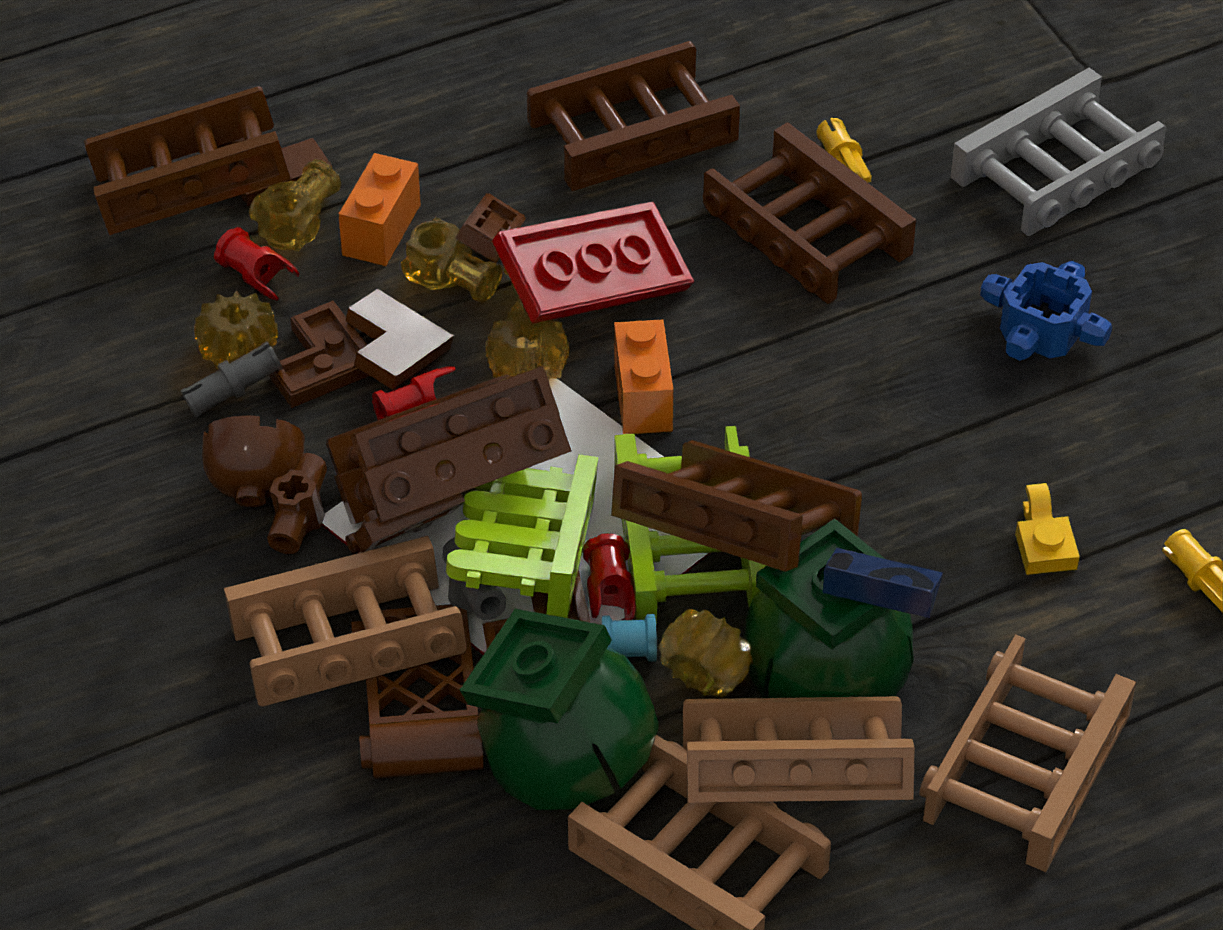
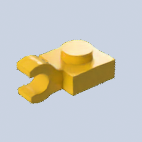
[1015,483,1080,575]

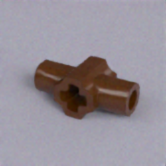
[267,453,327,554]

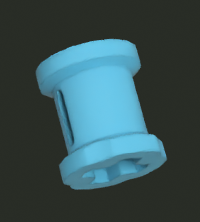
[601,614,657,662]

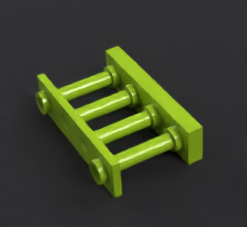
[614,426,766,624]

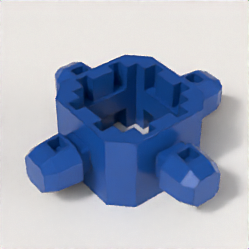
[980,261,1112,361]

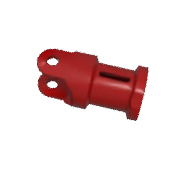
[214,227,300,301]
[372,366,456,420]
[583,533,636,620]

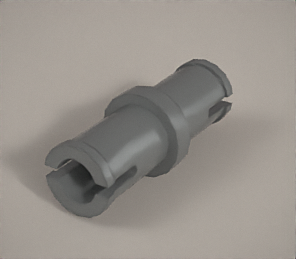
[180,341,283,418]

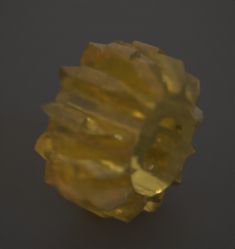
[194,290,279,369]
[485,312,569,381]
[658,609,753,698]

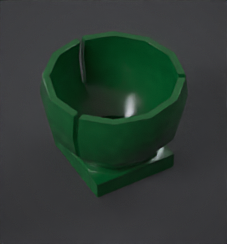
[744,519,914,698]
[460,608,659,810]

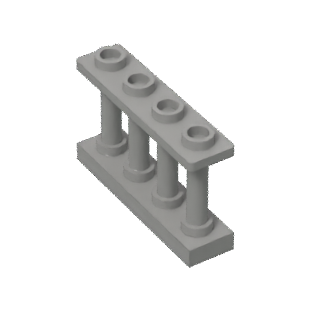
[951,68,1166,236]

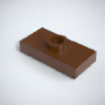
[455,193,526,263]

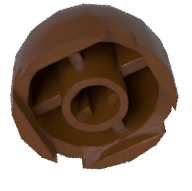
[202,415,305,507]

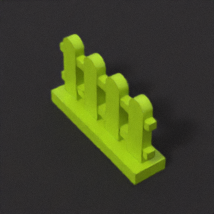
[446,454,599,618]

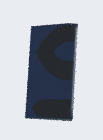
[822,548,943,618]

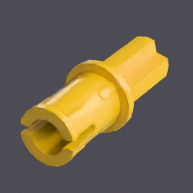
[816,118,872,183]
[1162,529,1223,613]

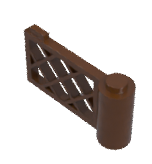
[351,604,484,779]

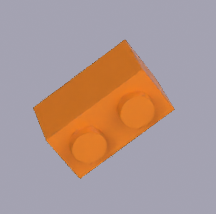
[339,153,421,266]
[614,319,673,434]

